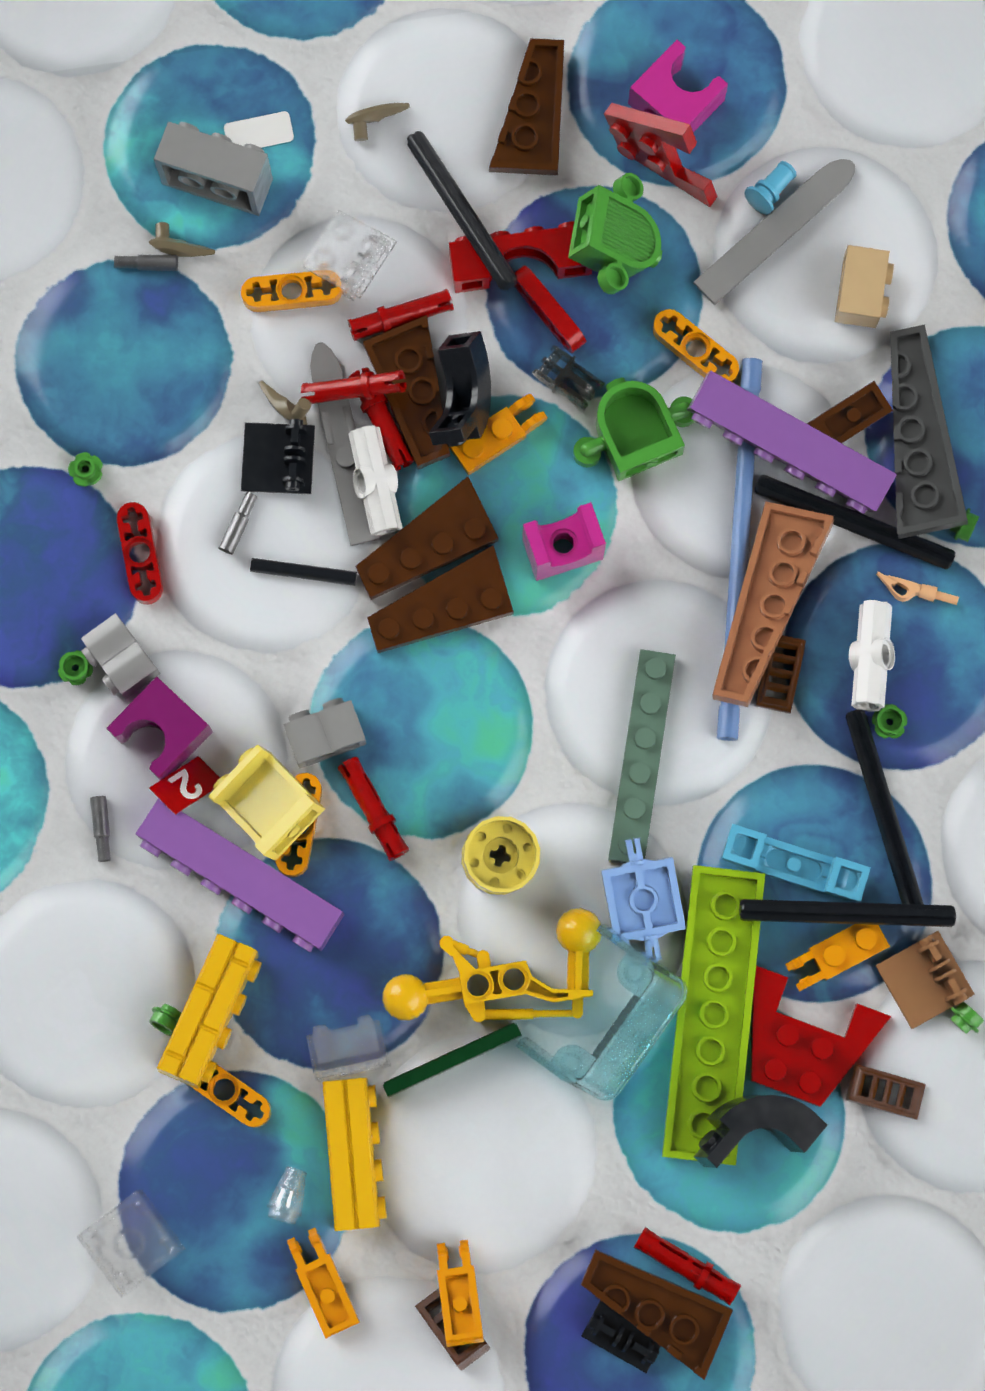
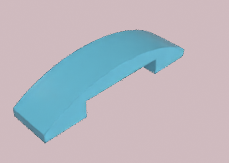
[721,824,871,903]

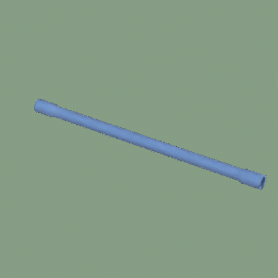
[717,358,763,741]

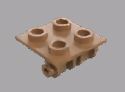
[875,931,975,1030]

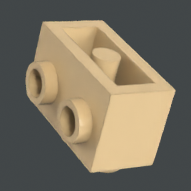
[834,245,894,328]

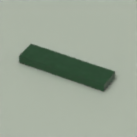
[383,1023,522,1098]

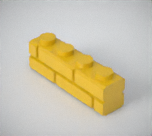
[157,934,262,1089]
[322,1078,387,1231]

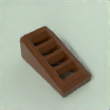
[755,635,806,714]
[845,1064,926,1120]
[415,1288,490,1370]

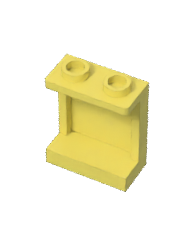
[208,745,325,861]

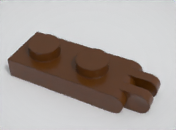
[806,381,893,443]

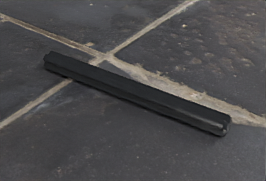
[407,131,517,291]
[755,475,955,569]
[845,710,924,905]
[739,899,956,927]

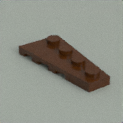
[489,38,564,175]
[363,315,450,470]
[355,476,498,600]
[367,545,514,653]
[581,1249,733,1380]

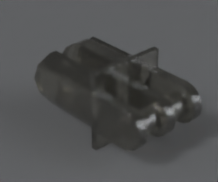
[532,345,605,411]

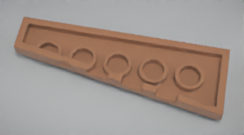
[712,501,834,707]

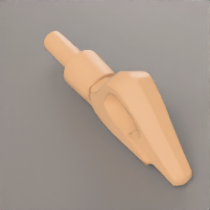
[876,572,959,605]

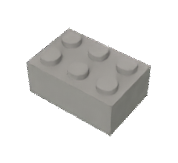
[154,121,273,216]

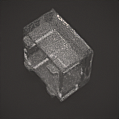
[306,1015,391,1082]
[77,1190,186,1297]

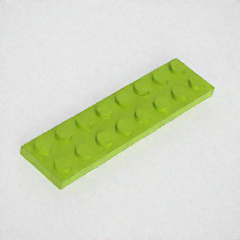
[662,865,766,1165]

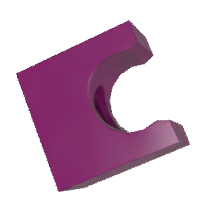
[106,676,213,780]

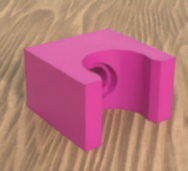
[628,40,728,133]
[522,502,606,581]

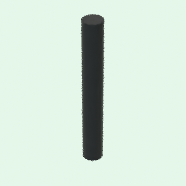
[250,558,357,586]

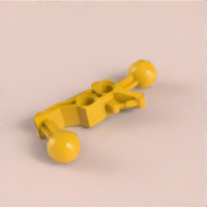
[382,908,602,1022]

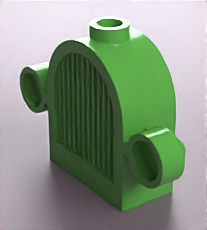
[568,173,662,295]
[573,377,695,481]

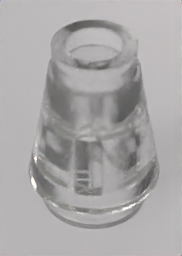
[267,1167,307,1225]

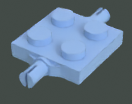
[601,838,686,962]

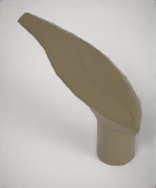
[345,103,410,141]
[149,222,215,257]
[259,380,311,425]

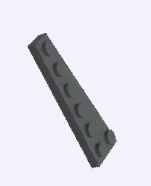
[890,324,968,539]

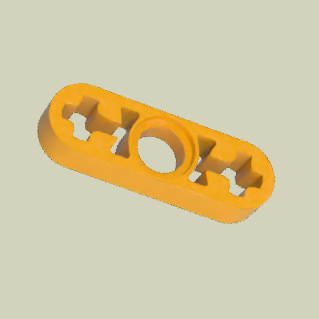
[241,270,343,312]
[653,309,739,383]
[276,773,322,877]
[190,1064,271,1127]

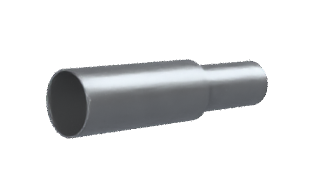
[114,255,178,271]
[219,492,257,555]
[90,796,111,862]

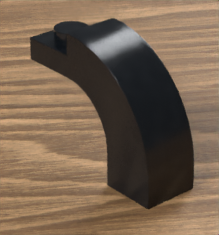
[429,331,491,447]
[694,1095,827,1168]

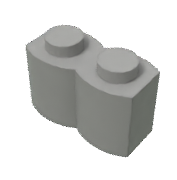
[81,613,160,699]
[284,698,366,768]

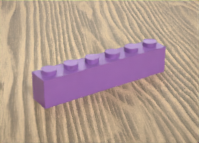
[687,371,897,515]
[136,798,344,952]

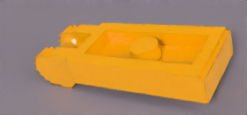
[449,394,548,475]
[785,924,890,992]
[287,1228,360,1338]
[437,1240,484,1347]

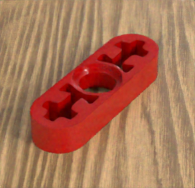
[514,265,586,354]
[117,502,163,605]

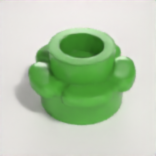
[68,452,103,487]
[950,508,979,542]
[58,650,93,685]
[872,704,908,739]
[950,1001,984,1034]
[149,1004,181,1036]

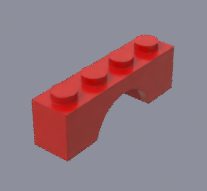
[449,221,592,293]

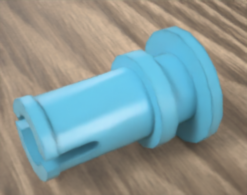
[744,161,797,215]

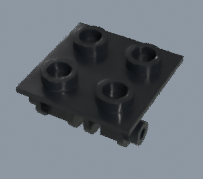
[241,419,315,494]
[581,1300,661,1373]

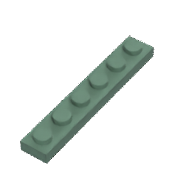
[608,649,676,863]

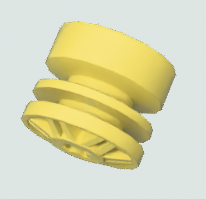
[461,816,540,895]

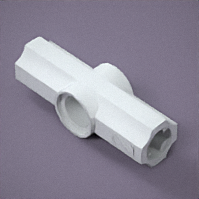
[348,425,403,536]
[849,600,895,712]

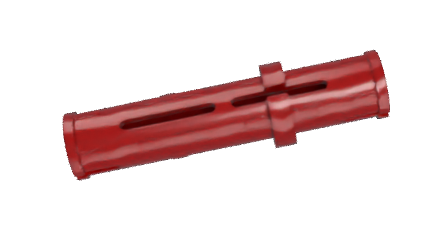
[348,289,454,341]
[349,367,414,471]
[300,370,407,404]
[337,757,409,861]
[633,1227,741,1306]

